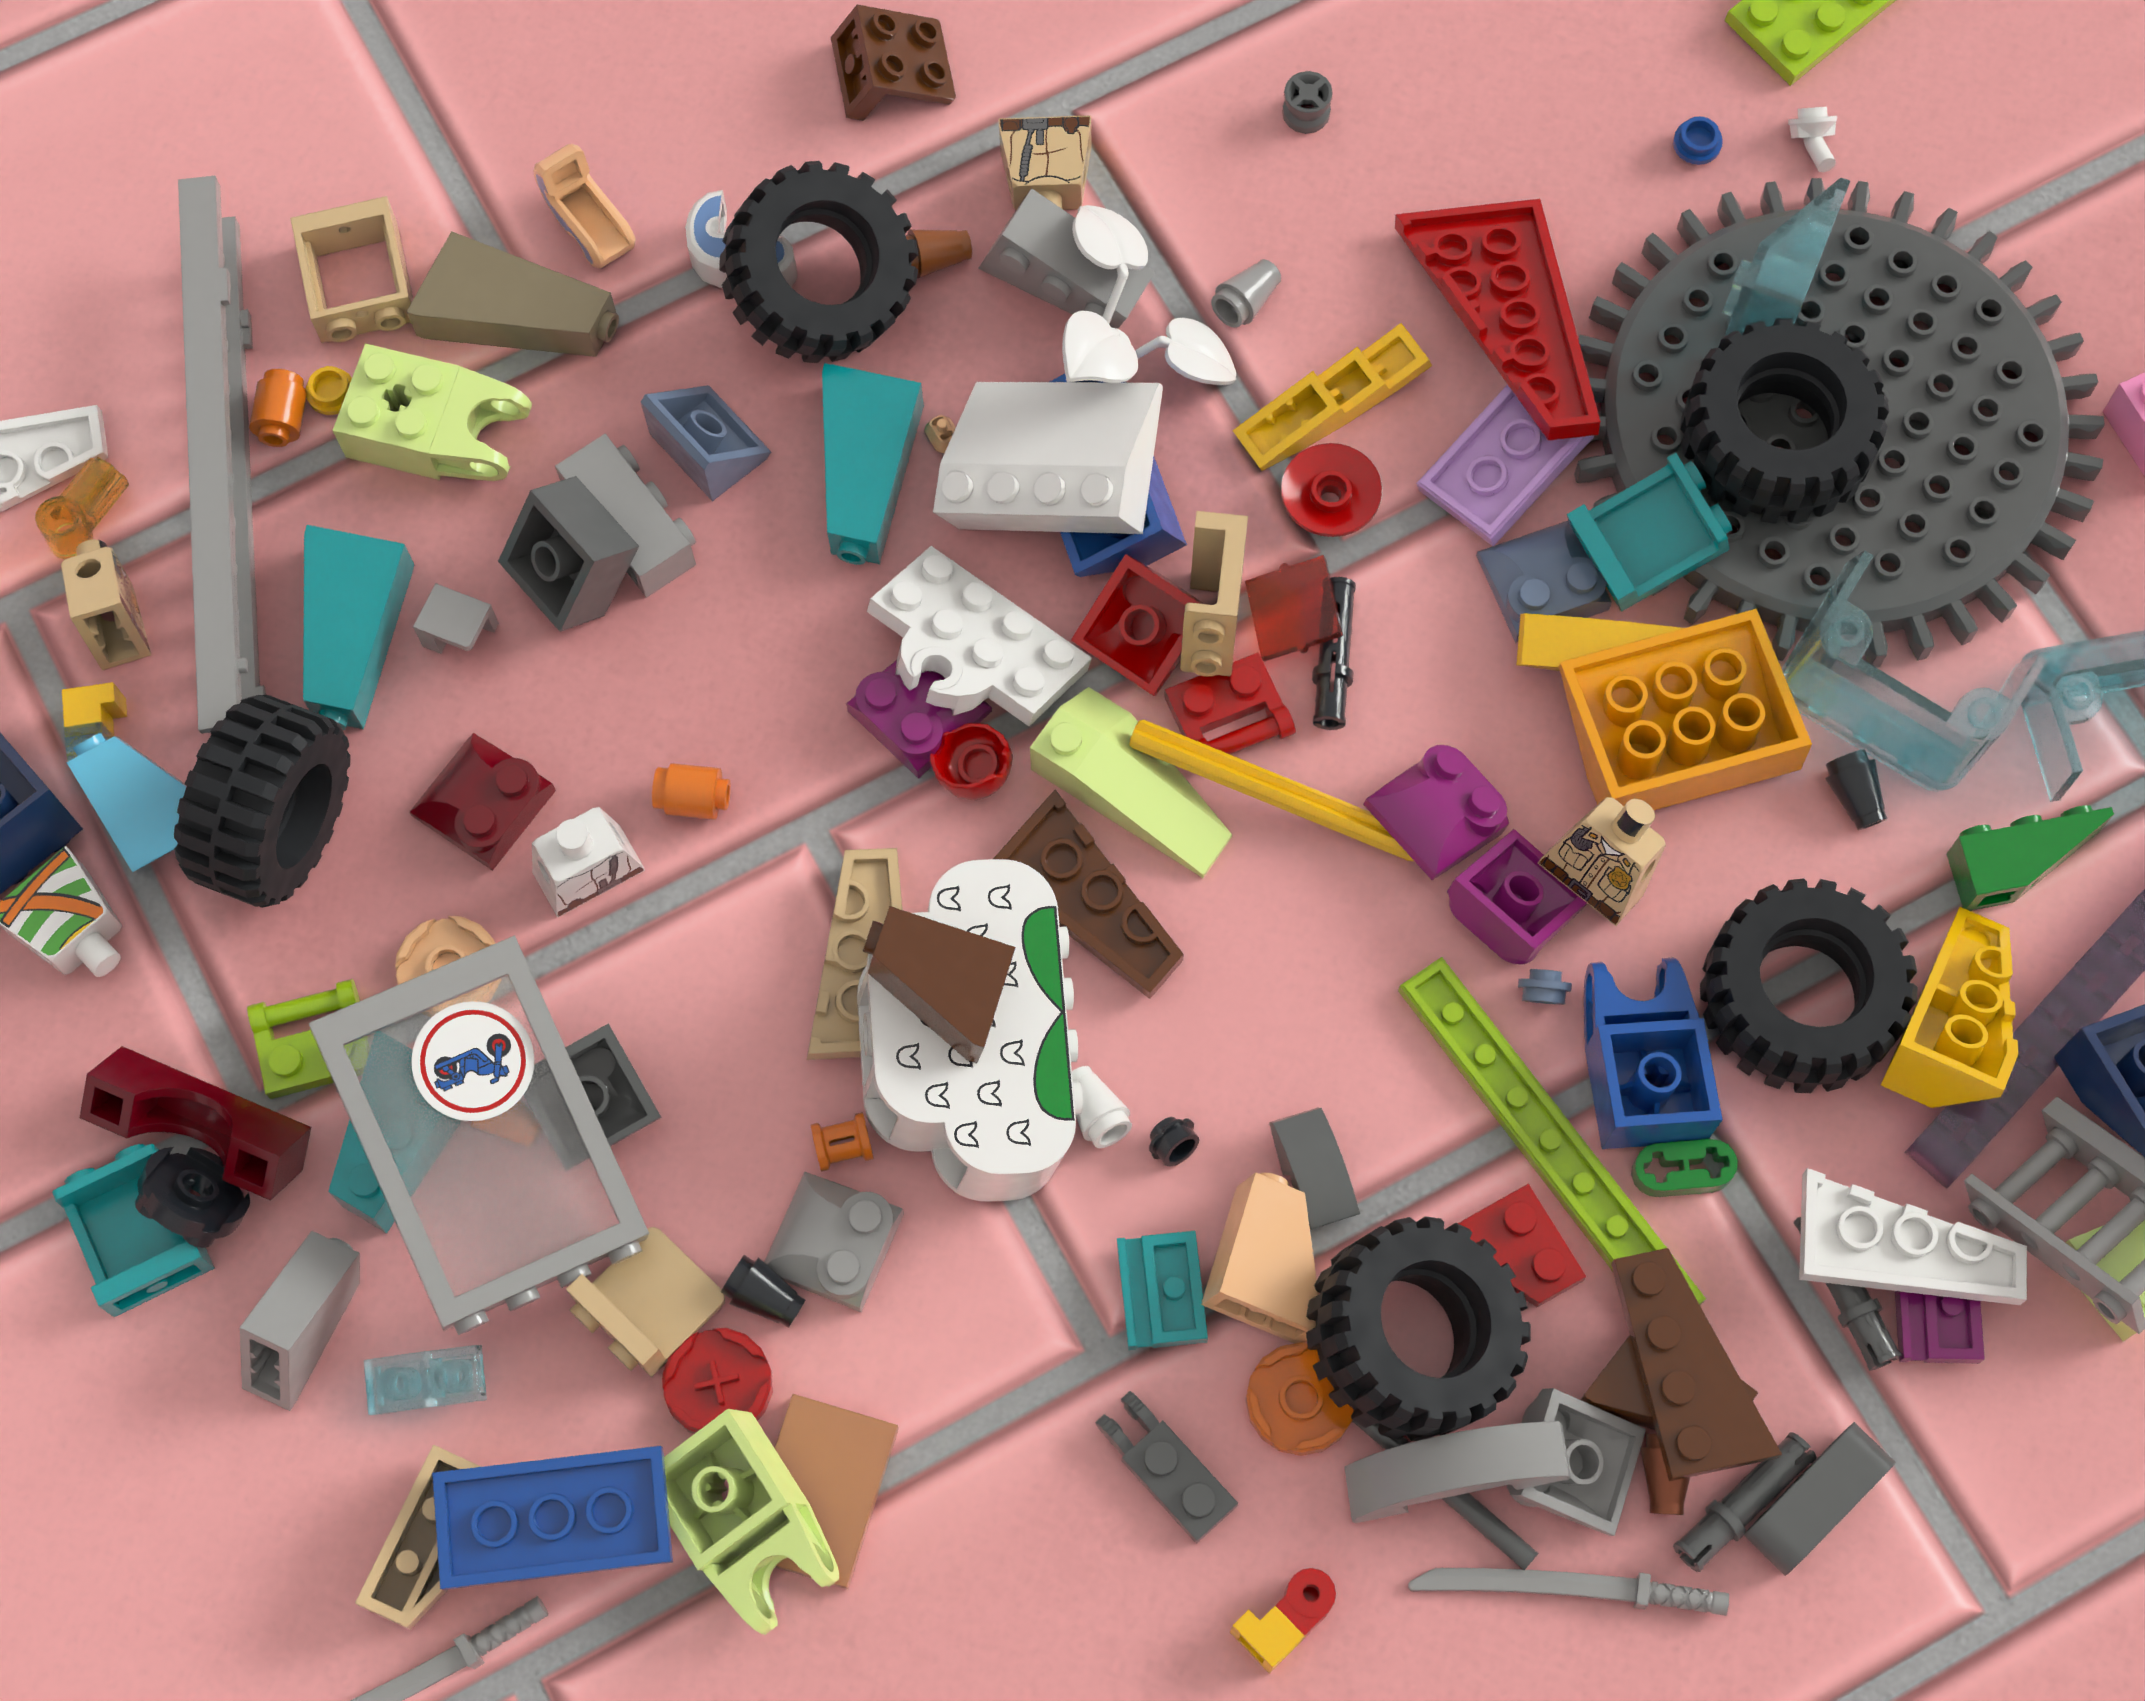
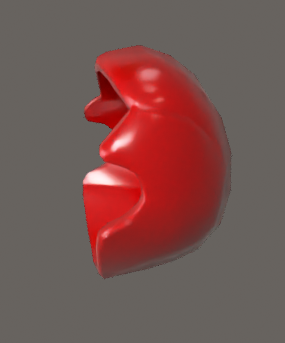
[930,723,1013,801]

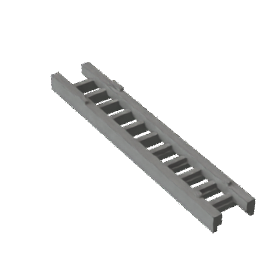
[178,175,266,734]

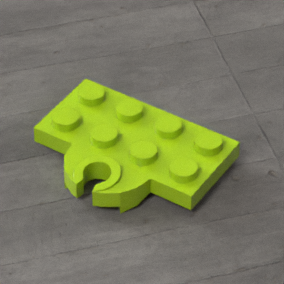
[1724,0,1896,86]

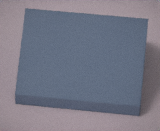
[641,385,771,501]

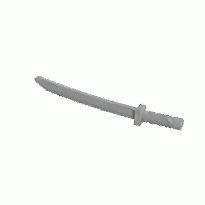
[1408,1568,1729,1616]
[351,1596,549,1701]

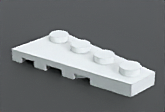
[1799,1168,2027,1305]

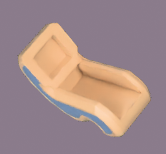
[533,144,636,269]

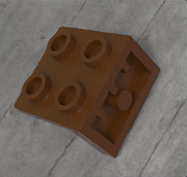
[831,4,956,121]

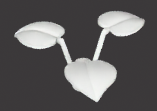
[1062,205,1237,385]

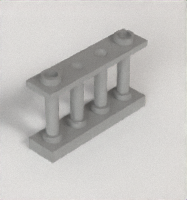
[1964,1097,2145,1334]

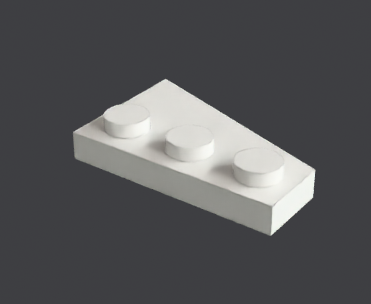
[0,405,108,513]

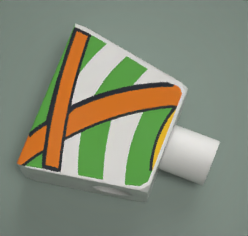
[0,846,122,977]

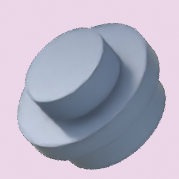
[1518,969,1572,1005]

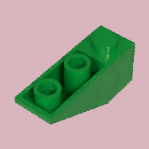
[1946,805,2114,911]

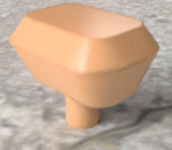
[924,415,956,453]

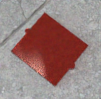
[1245,555,1344,662]

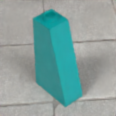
[822,363,924,565]
[303,525,415,731]

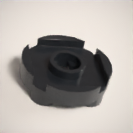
[135,1147,250,1248]

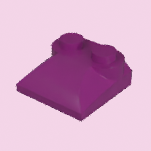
[846,660,992,779]
[1363,745,1509,880]
[1447,829,1587,965]

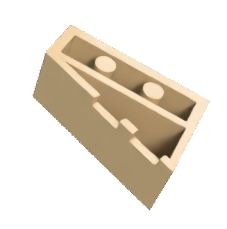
[355,1445,481,1630]

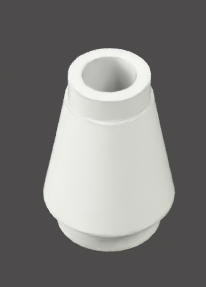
[1072,1066,1132,1148]

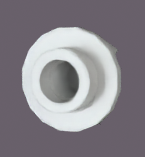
[1788,107,1837,172]

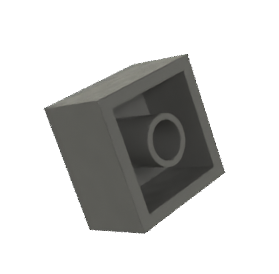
[498,476,639,632]

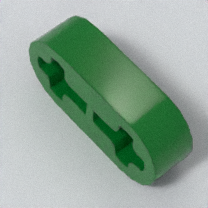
[1631,1139,1738,1197]

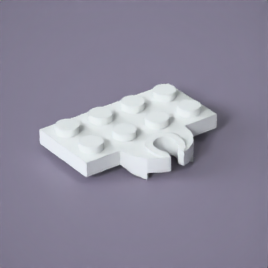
[867,546,1092,726]

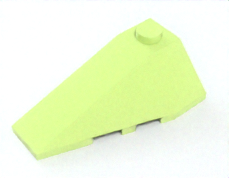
[1030,687,1232,878]

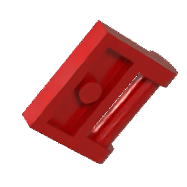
[1164,652,1296,754]

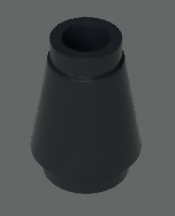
[1825,749,1887,830]
[721,1255,806,1328]

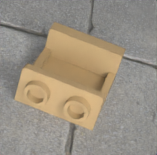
[1180,511,1248,676]

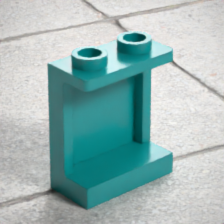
[1566,452,1733,612]
[52,1144,215,1317]

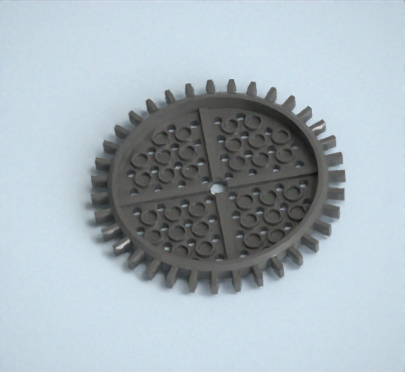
[1574,178,2105,668]

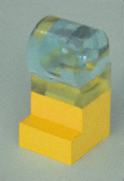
[62,682,127,761]

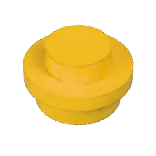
[306,366,352,415]

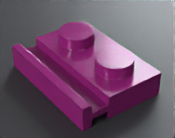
[1895,1291,1985,1364]

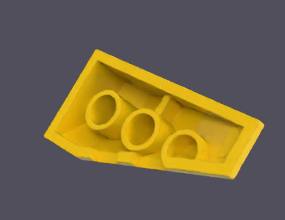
[1881,907,2018,1108]

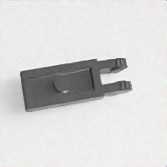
[1095,1391,1238,1544]

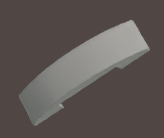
[1344,1421,1571,1523]

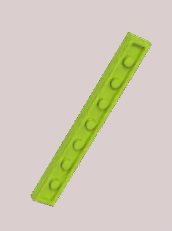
[1398,957,1706,1305]

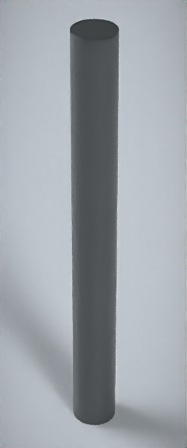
[1352,1421,1539,1570]

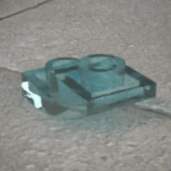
[364,1345,487,1415]

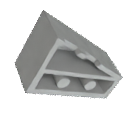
[978,188,1155,329]

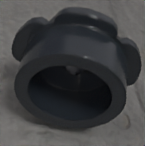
[1149,1117,1199,1166]

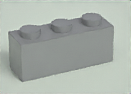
[555,433,696,598]

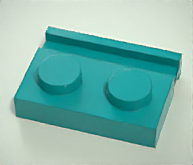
[1117,1231,1208,1351]

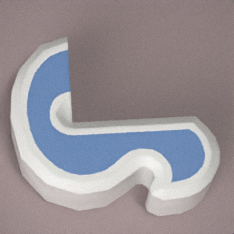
[685,190,798,288]

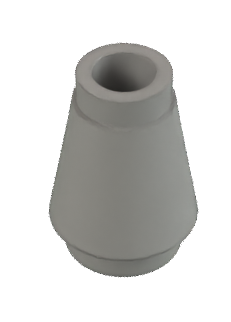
[1211,259,1281,328]

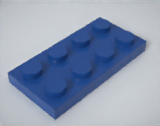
[432,1446,673,1590]

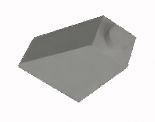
[240,1231,360,1411]

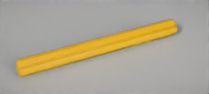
[1129,719,1414,861]

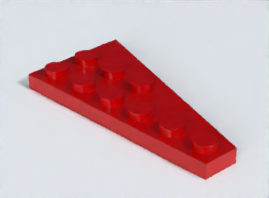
[1395,199,1601,441]

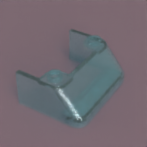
[1782,551,2047,792]
[2014,630,2145,802]

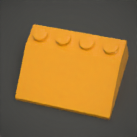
[1559,609,1812,810]

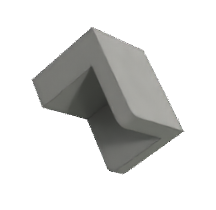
[413,583,499,654]

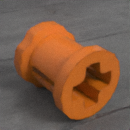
[810,1112,874,1172]

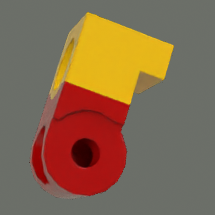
[1230,1568,1336,1674]

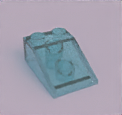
[1722,178,1850,335]

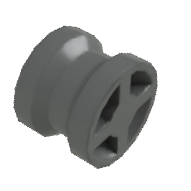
[1282,71,1333,134]

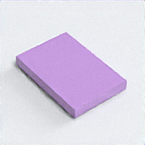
[1416,384,1594,546]

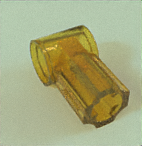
[35,457,129,560]

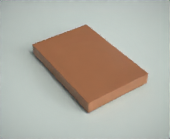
[775,1394,899,1589]

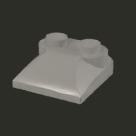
[764,1172,904,1312]
[1507,1388,1646,1536]

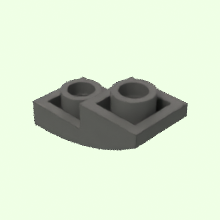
[1269,1107,1360,1230]

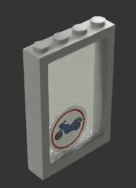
[309,935,649,1335]

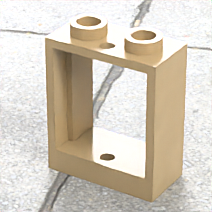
[290,196,413,343]

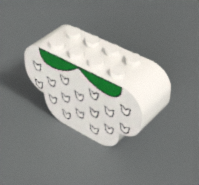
[857,859,1083,1202]

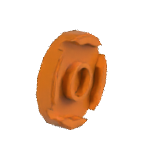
[1245,1342,1354,1456]

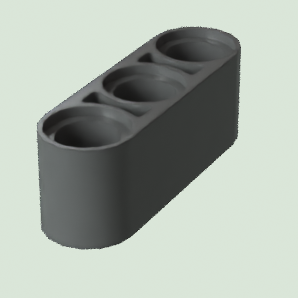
[1744,1422,1896,1576]

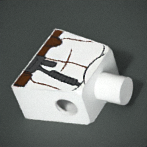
[532,807,645,918]

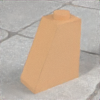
[1201,1172,1319,1343]

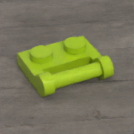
[247,979,370,1099]

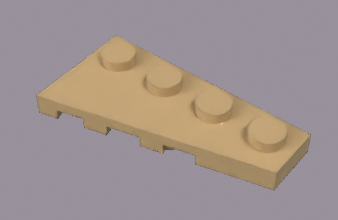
[806,848,903,1060]

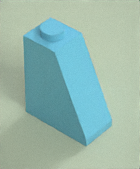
[66,733,187,872]

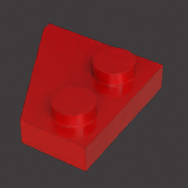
[1458,1183,1586,1307]

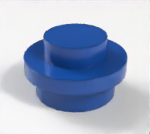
[1673,116,1723,165]

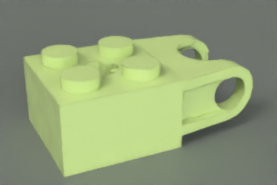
[332,343,532,481]
[664,1409,839,1635]

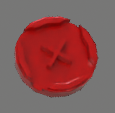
[662,1327,773,1434]

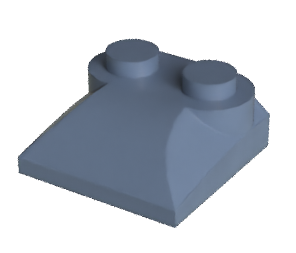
[1476,521,1612,643]

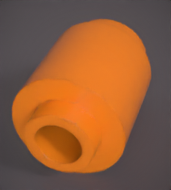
[249,369,307,447]
[652,763,731,820]

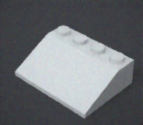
[933,382,1163,534]

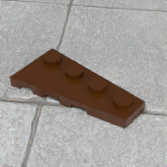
[993,789,1184,999]
[1611,1248,1782,1481]

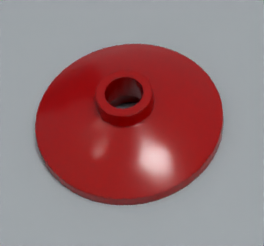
[1281,443,1382,537]

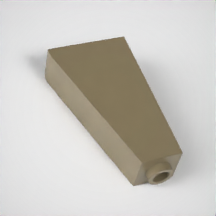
[407,231,619,357]

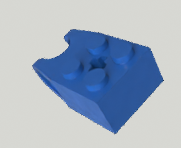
[1584,957,1723,1149]

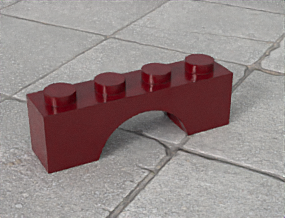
[79,1046,311,1201]

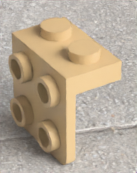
[566,1227,725,1378]

